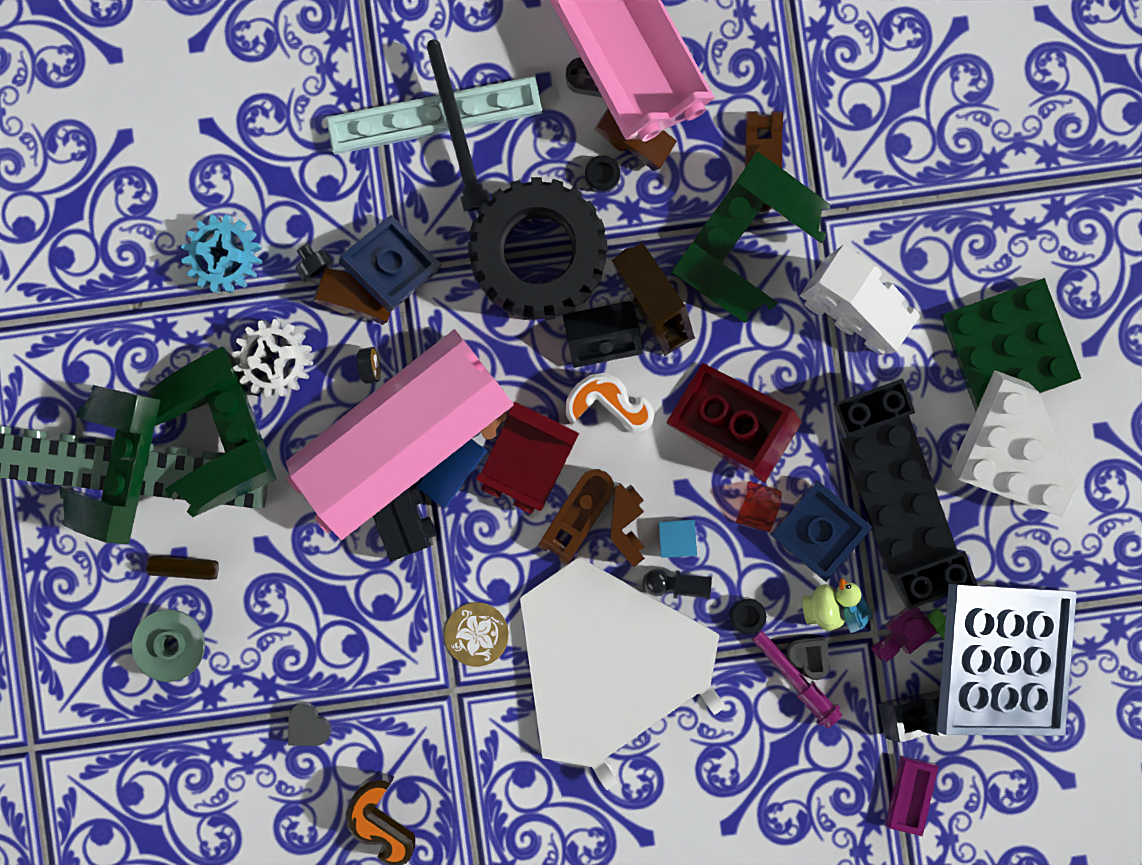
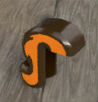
[346,773,416,865]

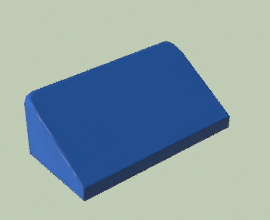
[418,438,488,509]

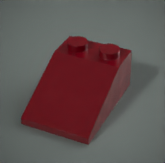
[666,363,802,483]

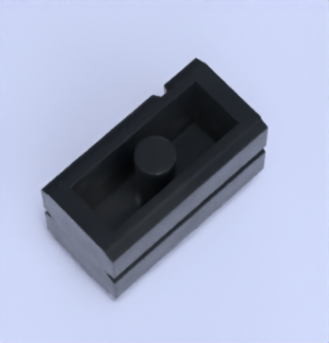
[373,482,437,562]

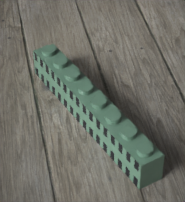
[0,426,268,509]

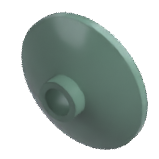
[132,609,205,682]

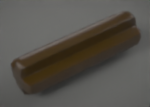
[146,556,219,580]

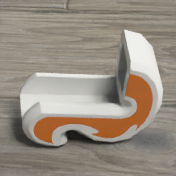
[566,373,654,433]

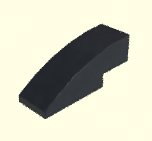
[878,690,944,743]

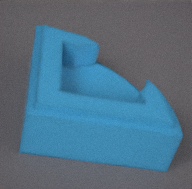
[843,590,873,633]

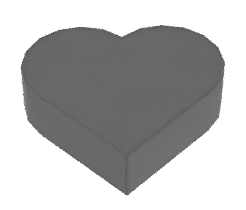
[785,636,830,680]
[288,702,332,746]

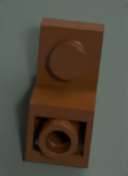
[610,483,645,567]

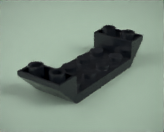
[833,379,977,610]

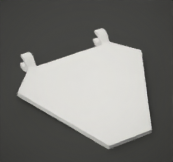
[520,557,726,790]

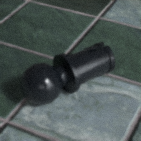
[643,568,712,599]

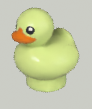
[802,578,861,631]

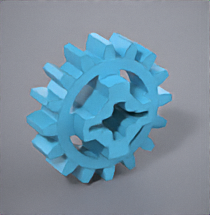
[181,214,262,294]

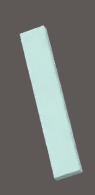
[326,76,542,155]

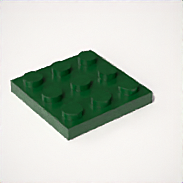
[940,278,1082,412]

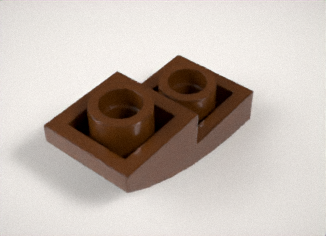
[594,108,677,171]
[313,267,391,325]

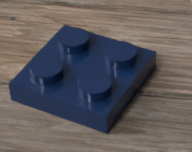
[338,215,442,313]
[769,480,873,582]

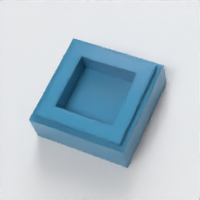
[658,519,697,558]

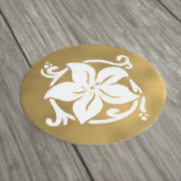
[445,602,509,667]

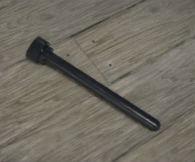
[427,39,490,212]

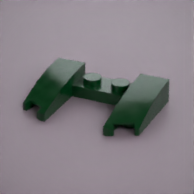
[672,151,831,323]
[148,346,277,517]
[59,385,160,544]

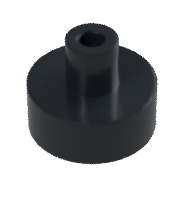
[295,244,334,282]

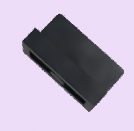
[563,301,643,368]

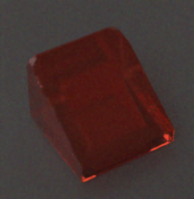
[736,481,782,533]

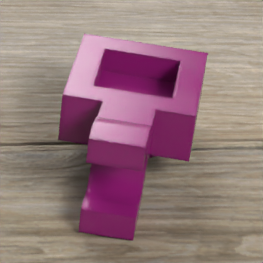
[871,607,938,662]

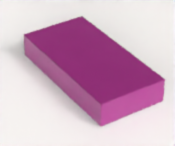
[885,755,939,837]

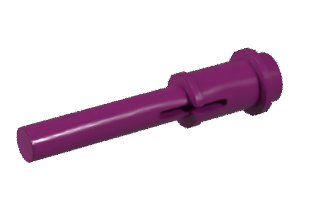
[751,630,842,729]

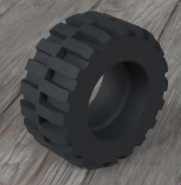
[468,177,607,321]

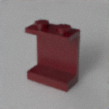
[476,401,579,514]

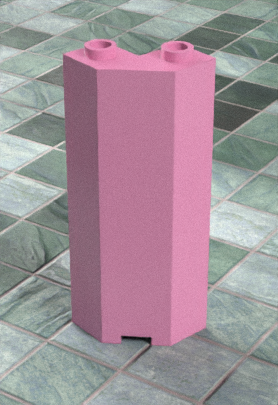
[550,0,715,142]
[286,329,514,540]

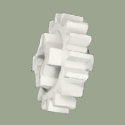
[232,319,313,398]

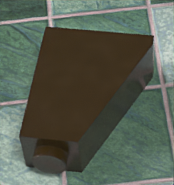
[611,242,695,356]

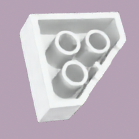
[800,244,920,355]
[951,370,1078,517]

